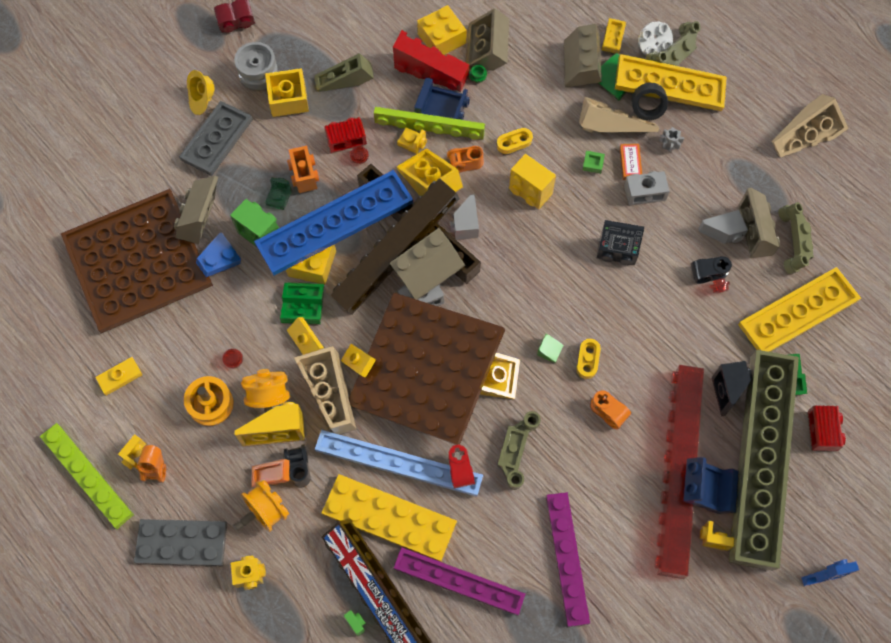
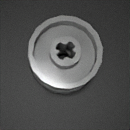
[234,42,278,90]

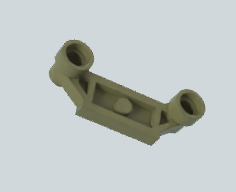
[646,21,701,66]
[778,202,814,274]
[497,411,541,490]

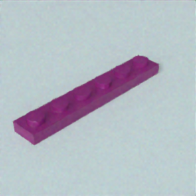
[546,492,590,627]
[394,547,526,616]

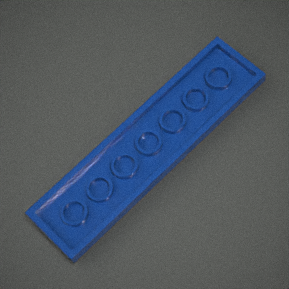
[254,170,414,276]

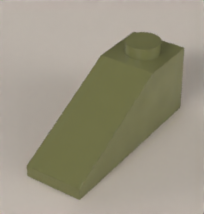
[314,53,374,92]

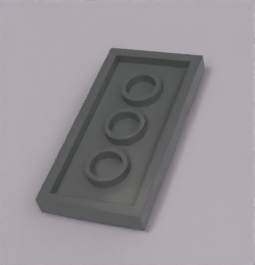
[179,101,253,176]
[134,519,227,567]

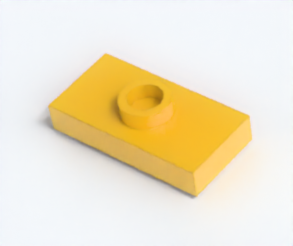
[601,18,626,54]
[287,317,324,355]
[341,344,376,377]
[95,357,143,396]

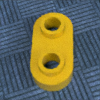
[497,128,533,154]
[576,339,601,379]

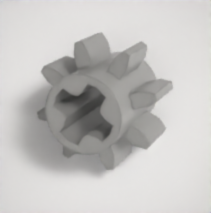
[659,127,684,152]

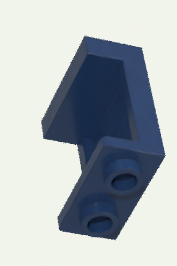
[414,78,470,120]
[684,457,738,514]

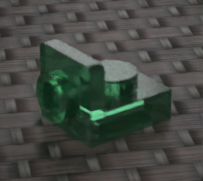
[265,177,292,210]

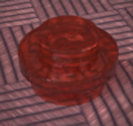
[350,146,369,164]
[710,279,730,293]
[222,349,243,369]

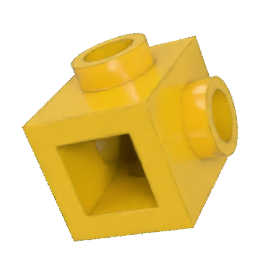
[231,556,266,590]

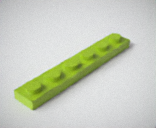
[374,107,485,140]
[40,423,134,529]

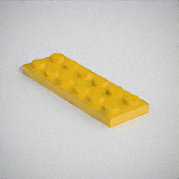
[615,54,726,111]
[738,267,861,352]
[321,474,457,562]

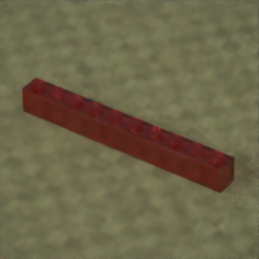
[655,365,704,579]

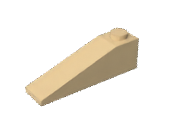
[772,94,849,157]
[579,97,659,133]

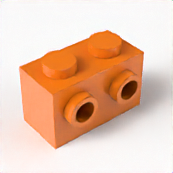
[287,146,320,193]

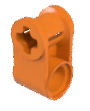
[447,146,484,173]
[590,390,631,430]
[137,445,166,482]

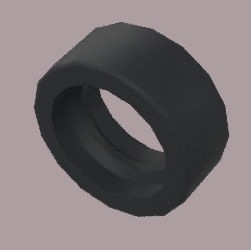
[631,83,668,121]

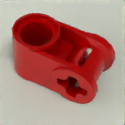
[448,445,475,489]

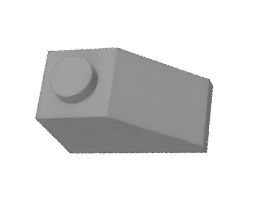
[450,195,479,240]
[699,210,748,244]

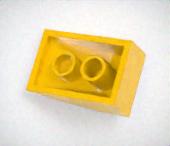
[397,148,463,196]
[480,353,520,399]
[235,402,305,446]

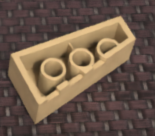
[294,346,356,434]

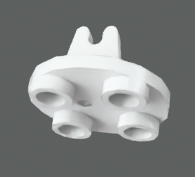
[638,21,673,56]

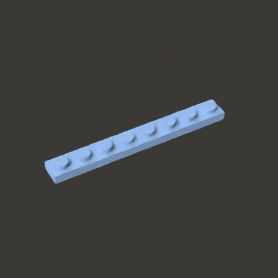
[315,430,483,497]

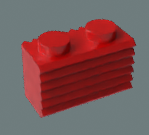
[324,117,367,153]
[808,405,846,451]

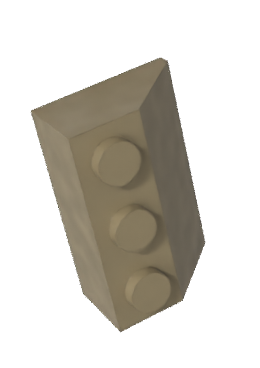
[466,8,509,70]
[564,24,601,87]
[174,176,218,244]
[738,188,780,258]
[390,228,465,300]

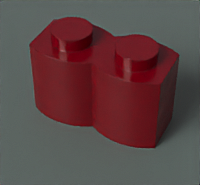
[214,0,255,33]

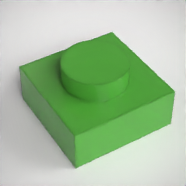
[583,151,605,174]
[344,610,366,636]

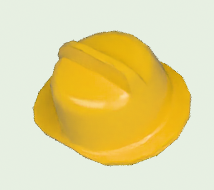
[187,70,215,115]

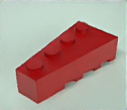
[393,30,469,92]

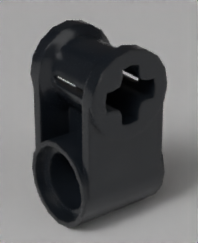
[691,256,732,284]
[284,444,311,488]

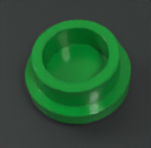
[469,65,487,83]

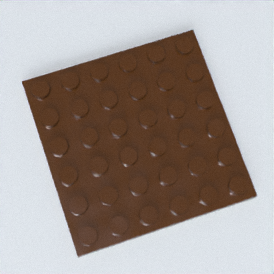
[61,189,213,334]
[349,292,505,445]

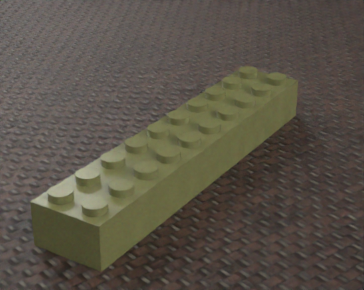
[728,350,799,571]

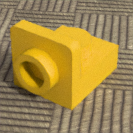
[397,127,427,154]
[118,434,147,470]
[700,521,734,551]

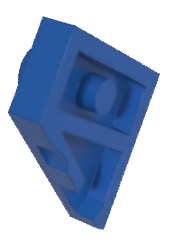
[196,232,241,277]
[801,559,859,586]

